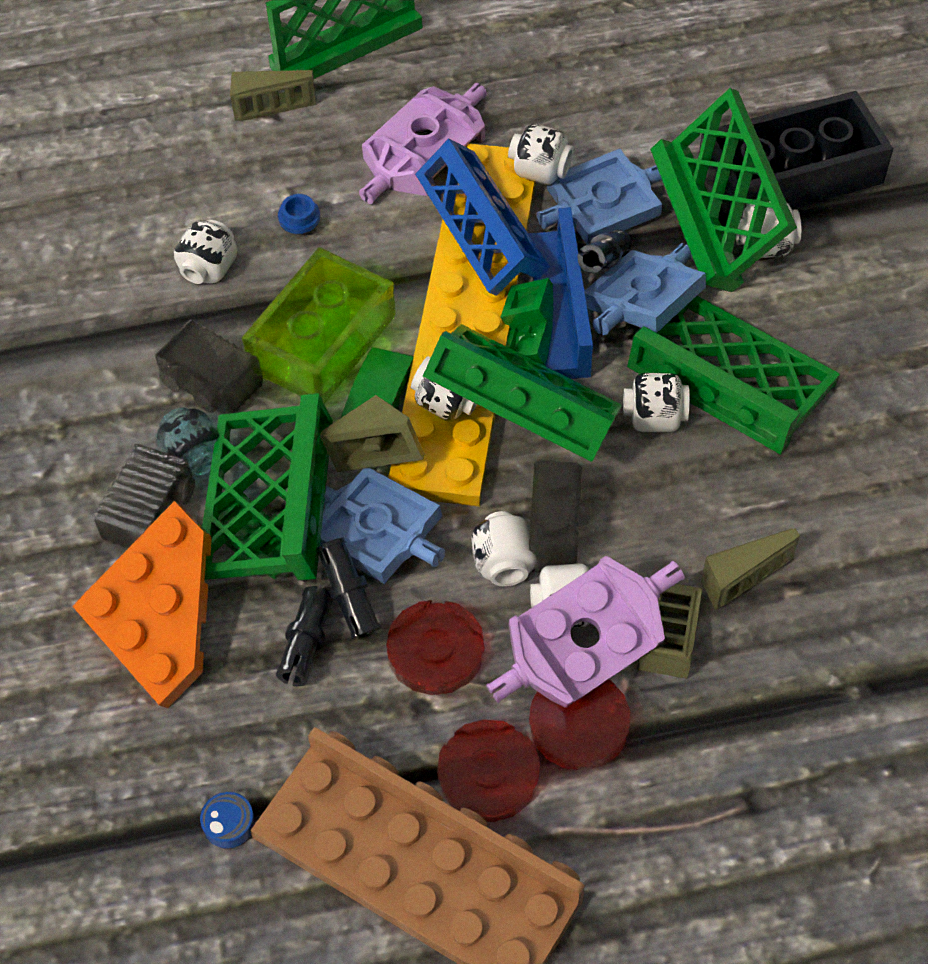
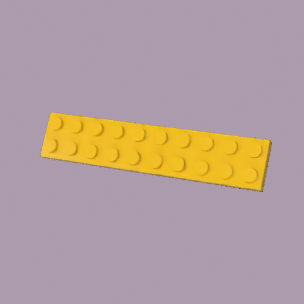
[388,144,536,507]

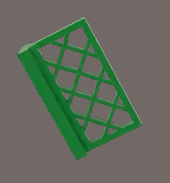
[266,0,423,88]
[650,88,797,292]
[627,296,840,455]
[422,324,622,462]
[202,393,333,581]

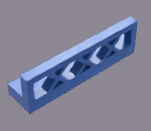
[415,138,550,296]
[528,207,593,379]

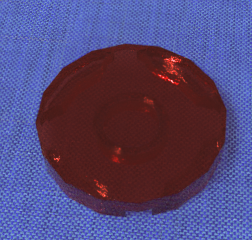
[386,600,485,695]
[529,679,631,770]
[437,719,540,822]

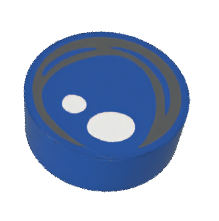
[200,792,255,848]

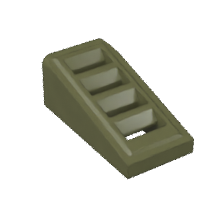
[230,70,316,121]
[701,528,800,609]
[638,584,702,679]

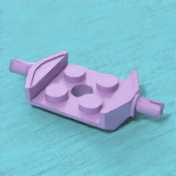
[359,83,487,204]
[486,556,685,708]

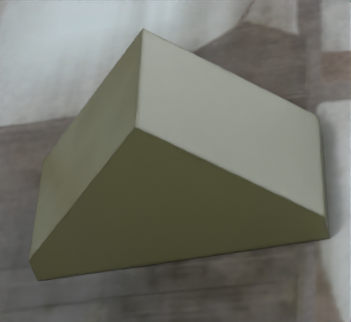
[320,395,425,472]

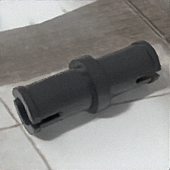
[578,230,632,273]
[315,537,382,640]
[276,586,333,687]

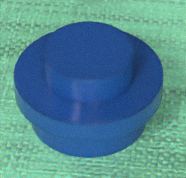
[278,194,320,234]

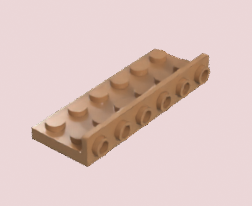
[250,727,585,964]

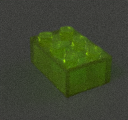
[242,247,396,404]

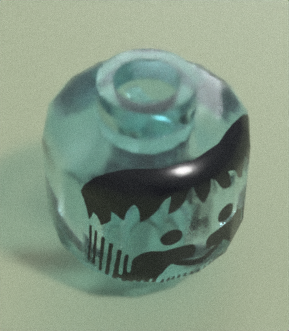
[155,407,219,476]

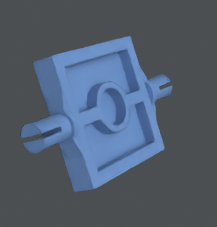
[537,149,662,245]
[584,243,706,335]
[320,468,445,584]

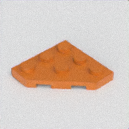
[72,501,212,709]

